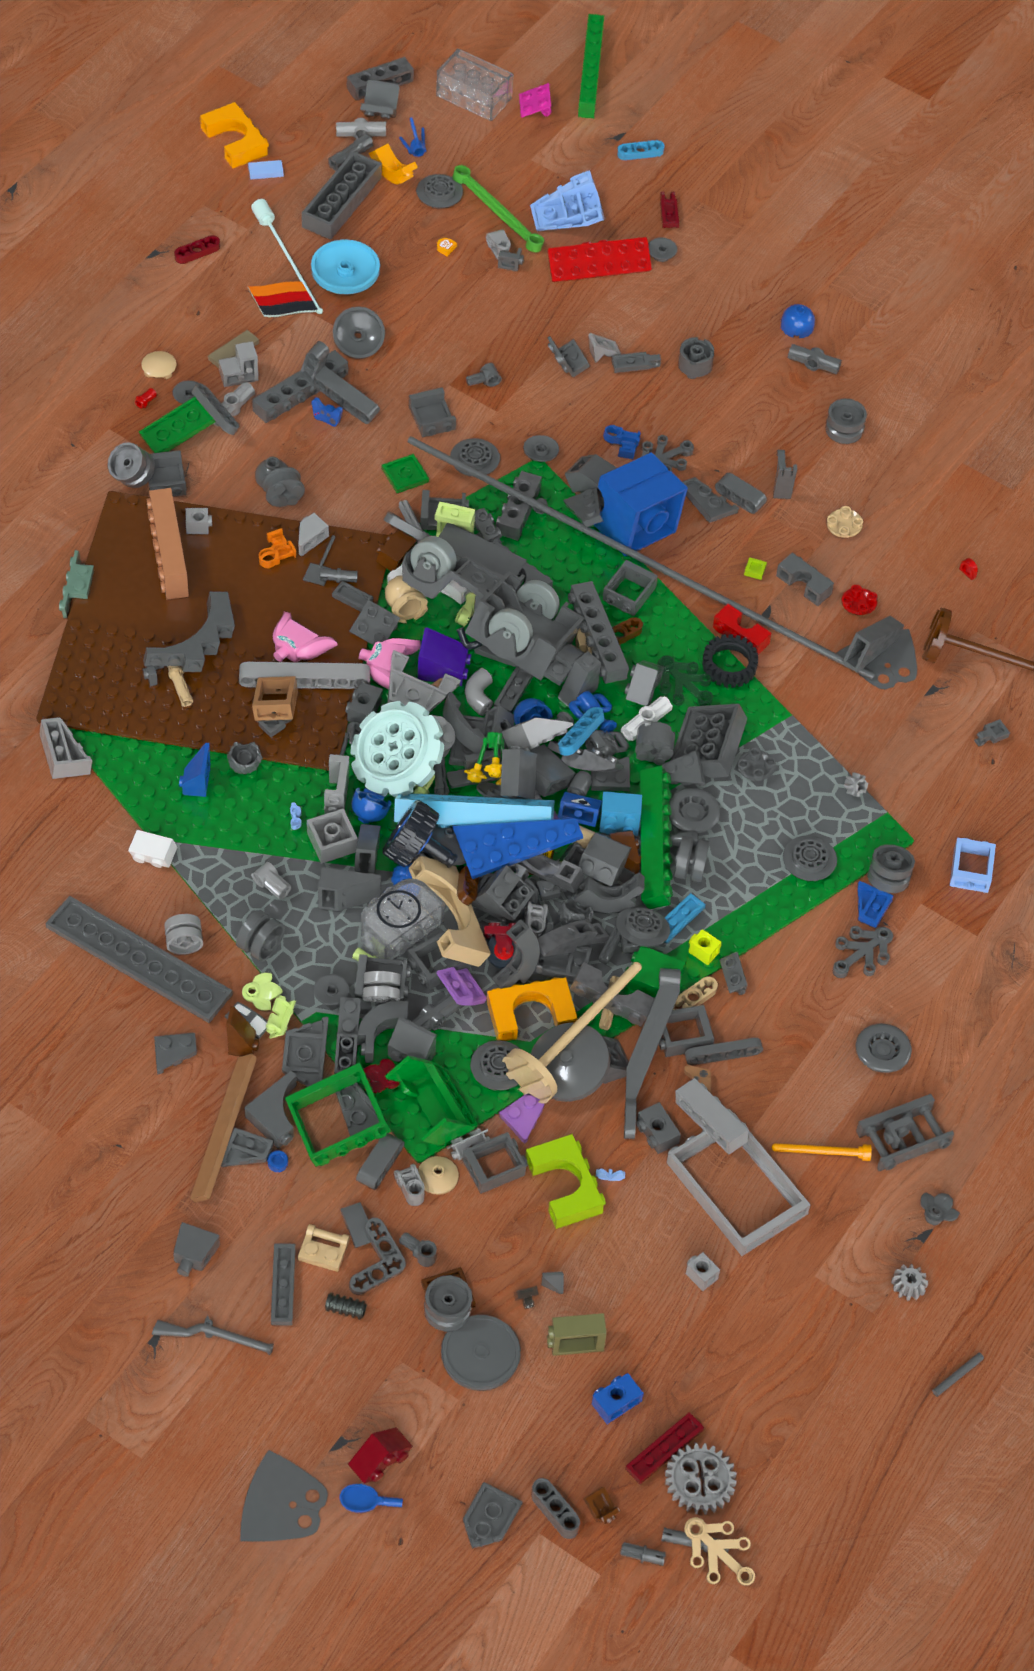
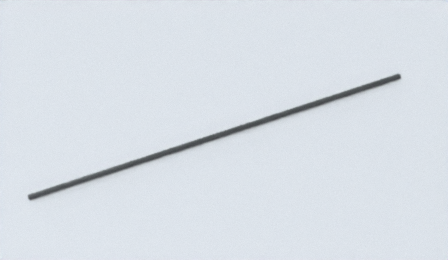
[408,436,875,680]

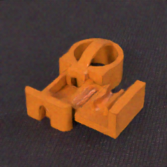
[259,528,297,568]

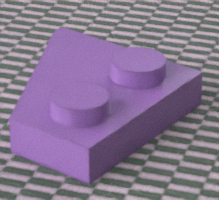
[499,1093,544,1144]

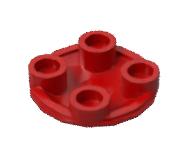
[841,585,878,615]

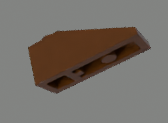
[226,1006,260,1057]

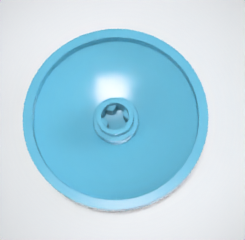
[311,240,380,294]

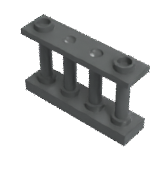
[856,1094,954,1171]

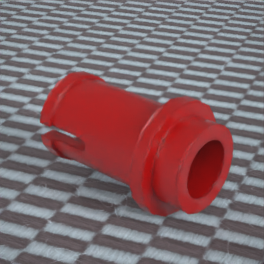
[135,388,157,409]

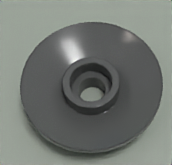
[524,435,559,462]
[477,782,507,798]

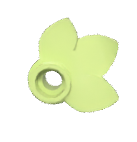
[242,973,283,1011]

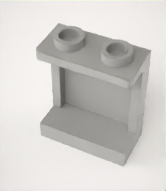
[324,754,349,814]

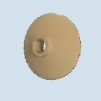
[418,1156,459,1195]

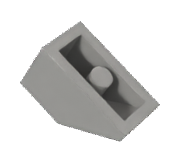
[298,513,329,556]

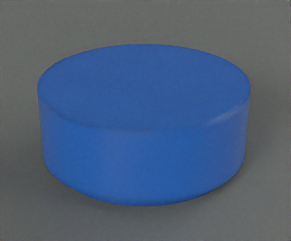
[267,1150,288,1172]

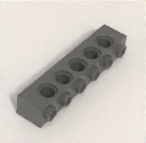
[252,350,348,423]
[568,581,629,684]

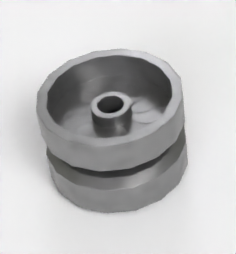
[108,442,155,488]

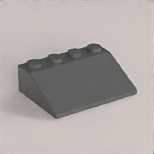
[670,704,747,778]

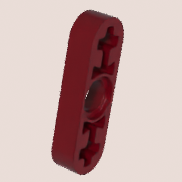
[174,235,220,264]

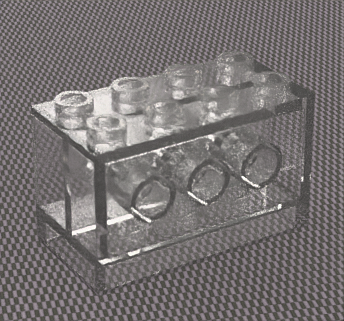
[436,49,513,121]

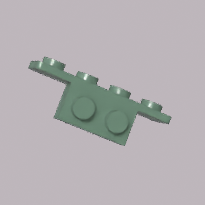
[59,550,94,618]

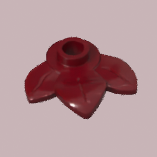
[364,1059,399,1093]

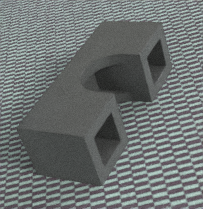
[776,553,834,606]

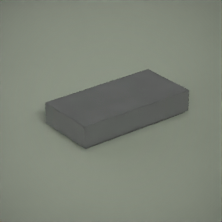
[332,581,373,612]

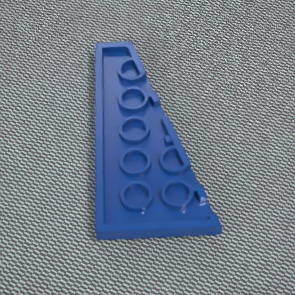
[452,818,583,880]

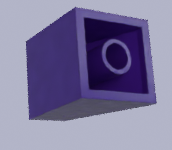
[417,627,472,687]

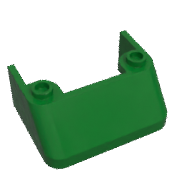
[385,1056,477,1145]

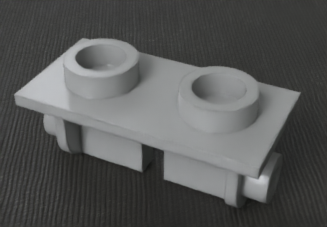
[447,1128,490,1160]

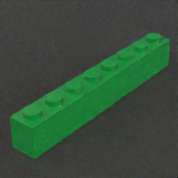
[578,14,604,119]
[640,765,673,909]

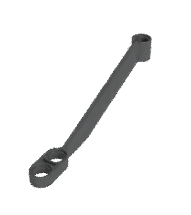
[624,968,681,1139]

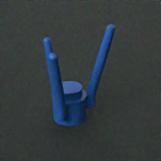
[399,117,427,157]

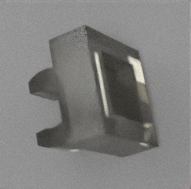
[514,1286,539,1310]

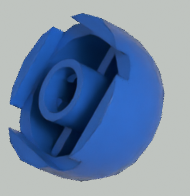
[781,304,815,338]
[514,698,553,725]
[351,788,392,824]

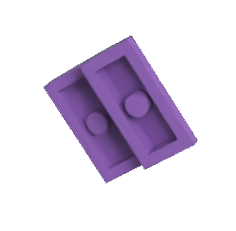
[436,967,487,1006]

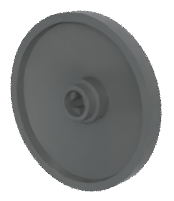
[531,1023,611,1102]

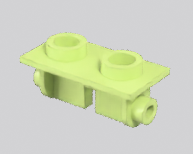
[266,995,296,1039]

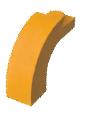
[368,144,418,184]

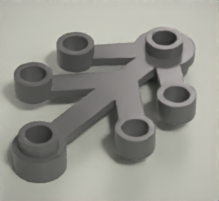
[641,435,694,472]
[832,926,893,978]

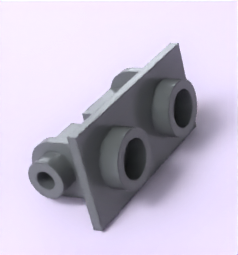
[719,952,748,995]

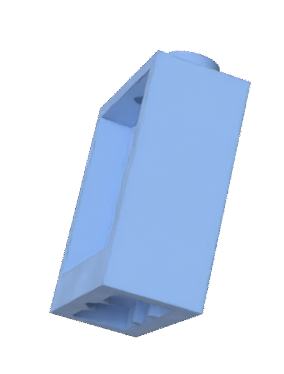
[950,837,996,893]

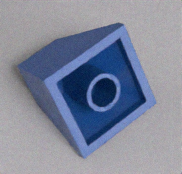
[179,743,211,797]

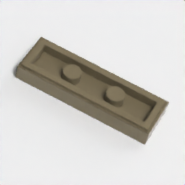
[208,330,259,368]

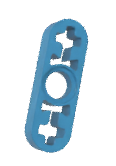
[617,140,665,160]

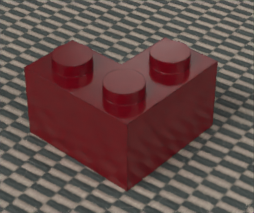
[348,1427,413,1483]

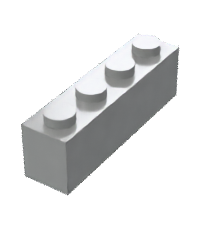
[675,1078,749,1154]

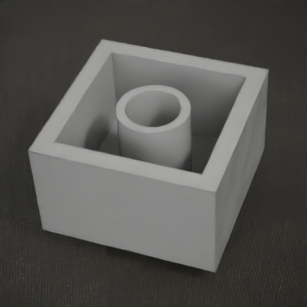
[307,808,358,863]

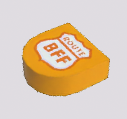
[437,238,457,256]

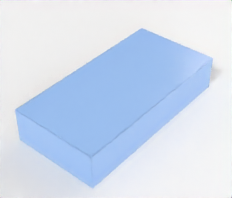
[248,160,284,180]

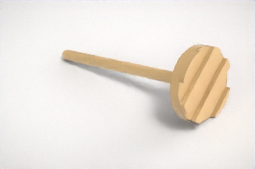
[502,962,642,1103]

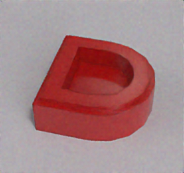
[959,558,978,580]

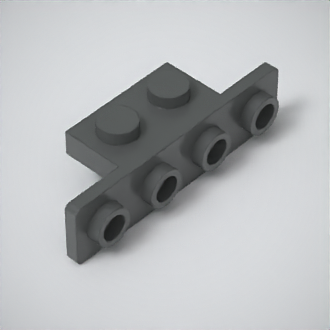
[446,749,502,788]

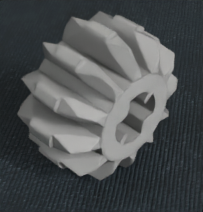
[891,1264,928,1301]

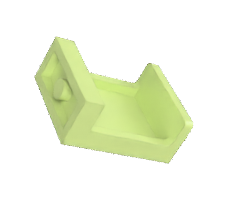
[435,502,475,537]

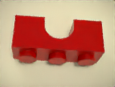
[712,604,772,655]

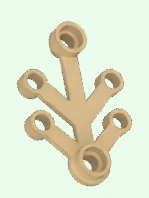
[684,1517,755,1586]

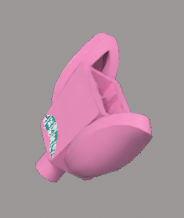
[273,611,338,662]
[359,638,421,690]

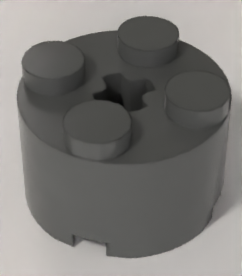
[678,337,714,379]
[635,722,675,765]

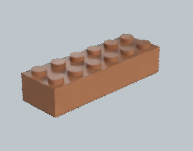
[146,488,189,600]

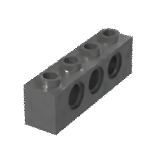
[347,57,414,101]
[496,471,542,540]

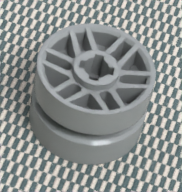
[164,914,203,955]
[363,971,401,1003]

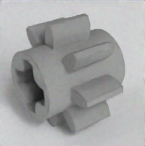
[844,772,868,797]

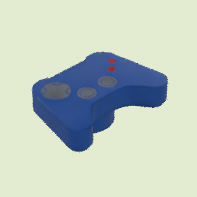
[311,397,343,427]

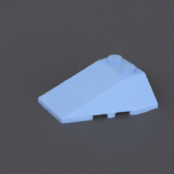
[530,170,605,231]

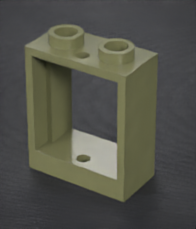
[547,1313,607,1356]

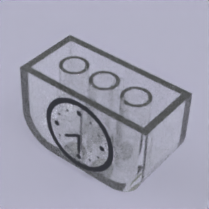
[361,879,445,960]

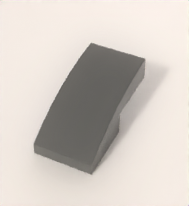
[340,1202,376,1248]

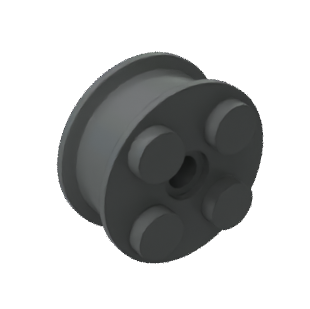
[262,467,305,507]

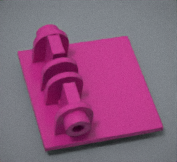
[519,83,552,118]

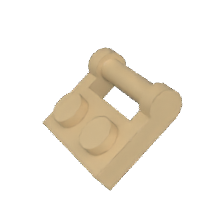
[298,1224,350,1272]

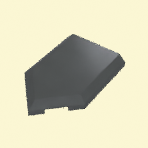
[463,1482,523,1549]

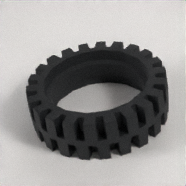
[702,634,758,688]

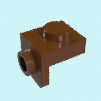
[583,1487,620,1524]

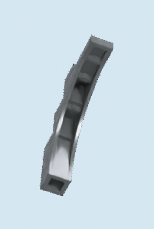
[143,592,235,672]

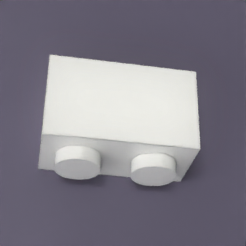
[128,830,177,868]

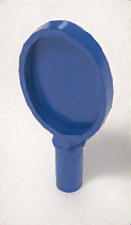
[340,1484,403,1513]

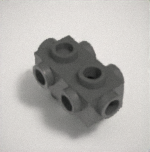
[474,508,502,545]

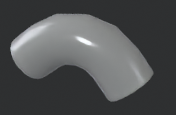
[465,668,493,716]

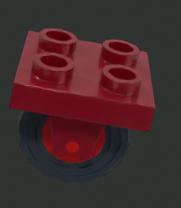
[483,922,516,969]

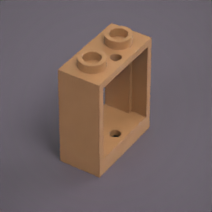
[252,676,298,721]

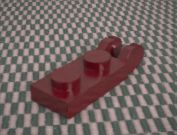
[660,192,680,228]

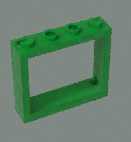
[285,1062,391,1167]

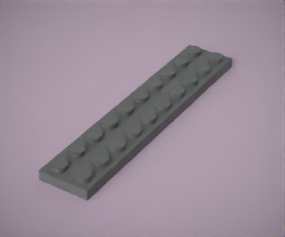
[45,896,233,1023]

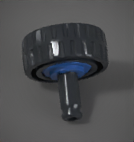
[382,800,458,868]

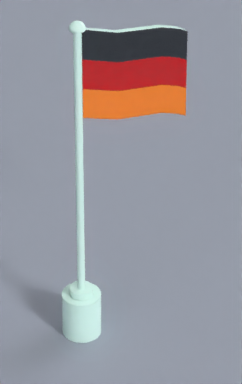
[248,199,323,317]

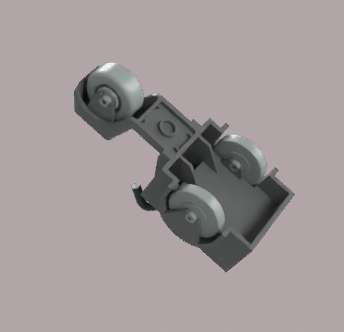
[402,536,584,681]

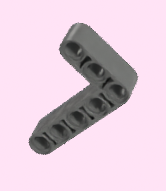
[300,341,380,424]

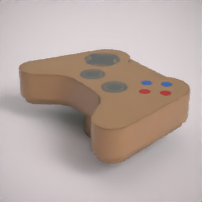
[684,1065,711,1093]

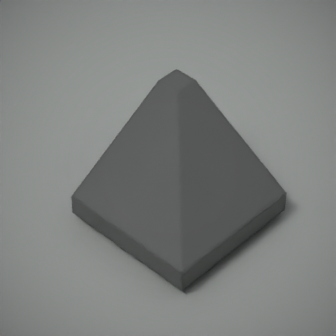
[541,1272,564,1294]

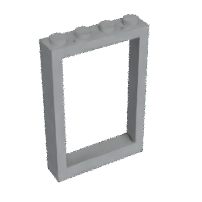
[667,1113,810,1256]

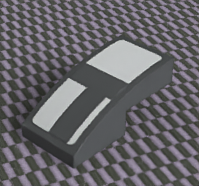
[224,1001,268,1039]

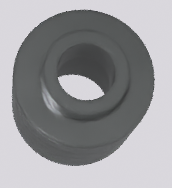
[567,771,592,796]

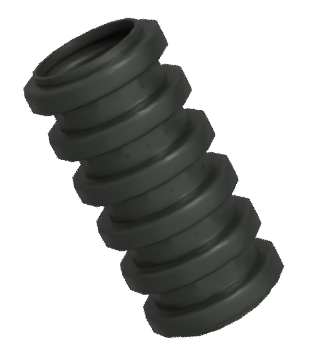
[325,1292,367,1320]

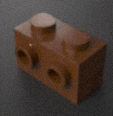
[376,529,417,571]

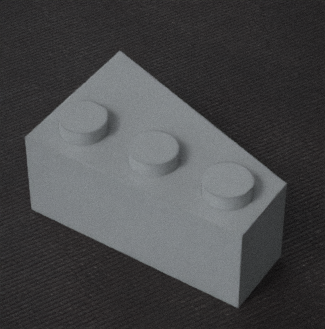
[39,717,92,779]

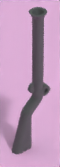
[152,1315,274,1355]

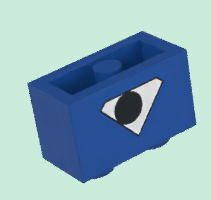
[558,792,602,827]

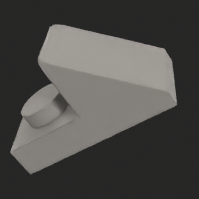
[588,333,621,363]

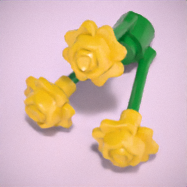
[464,732,504,786]

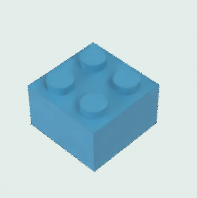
[599,792,642,836]

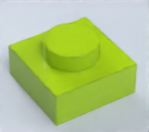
[744,557,767,580]

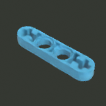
[558,707,605,756]

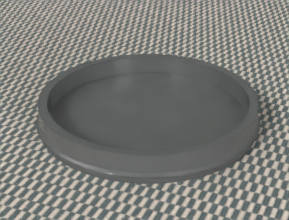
[441,1315,521,1391]

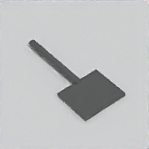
[303,535,335,586]

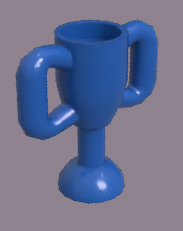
[568,691,617,732]

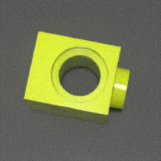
[689,929,721,965]

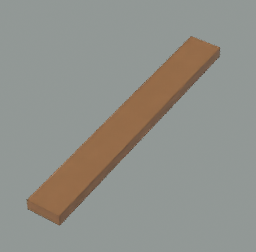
[190,1054,257,1202]

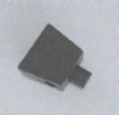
[174,1222,220,1277]

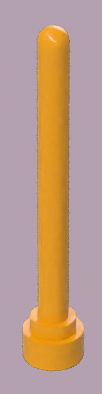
[771,1143,871,1161]

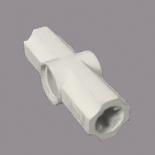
[621,696,672,741]

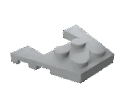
[388,650,461,713]

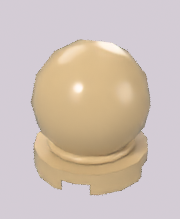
[385,575,428,623]

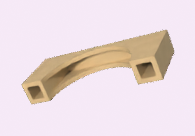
[409,855,491,967]

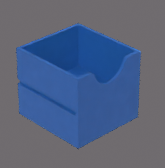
[594,452,688,557]

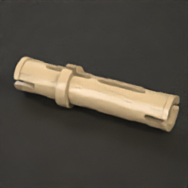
[167,666,193,707]

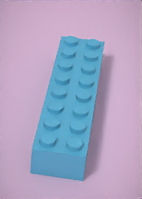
[394,793,554,828]

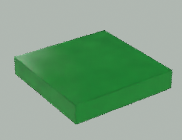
[381,454,429,494]

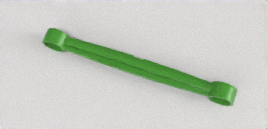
[452,165,544,252]

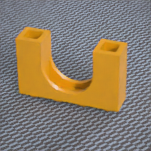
[200,102,269,169]
[487,977,577,1041]

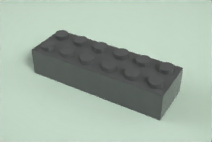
[302,151,382,240]

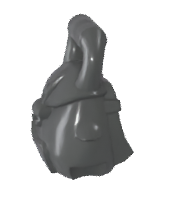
[585,730,629,757]

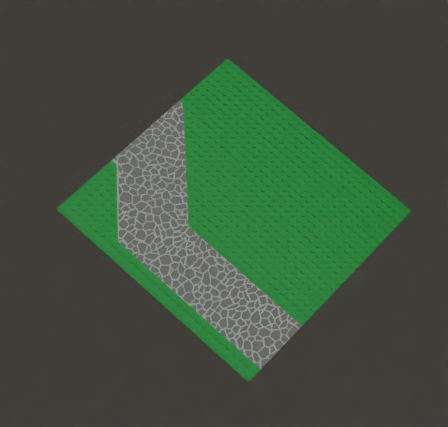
[69,460,914,1164]

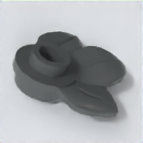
[920,1193,960,1225]

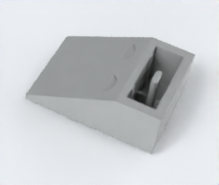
[502,718,573,749]

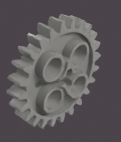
[665,1443,737,1514]

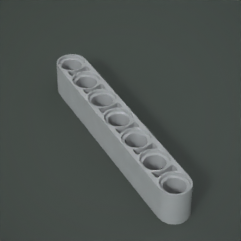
[239,662,370,689]

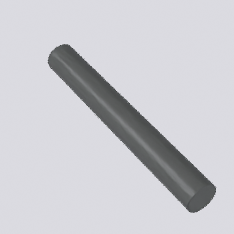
[932,1352,984,1397]

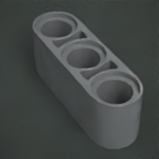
[715,473,767,514]
[356,1133,405,1190]
[531,1478,580,1539]

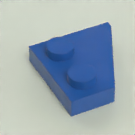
[857,881,893,928]

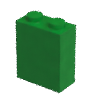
[625,946,686,998]

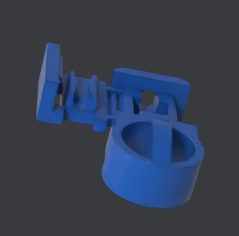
[603,425,641,460]

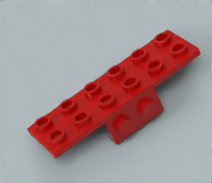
[547,237,652,282]

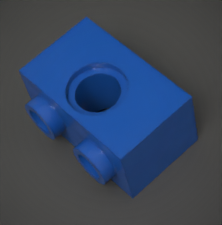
[591,1373,643,1424]

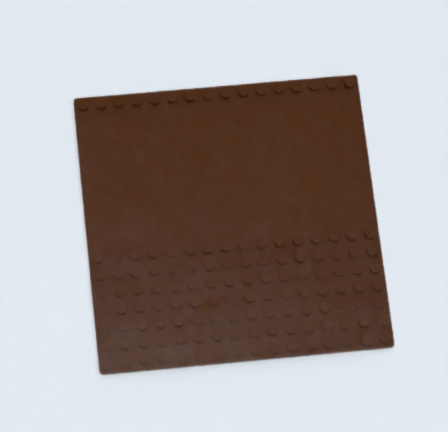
[36,491,389,771]

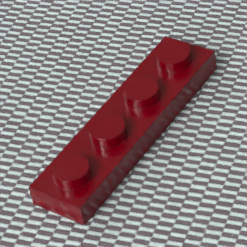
[625,1412,704,1485]

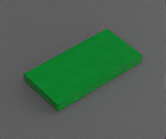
[139,397,216,453]

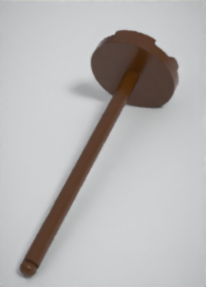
[922,608,1034,671]

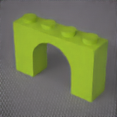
[525,1134,606,1229]

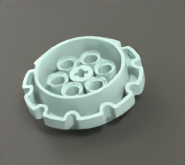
[350,701,444,797]

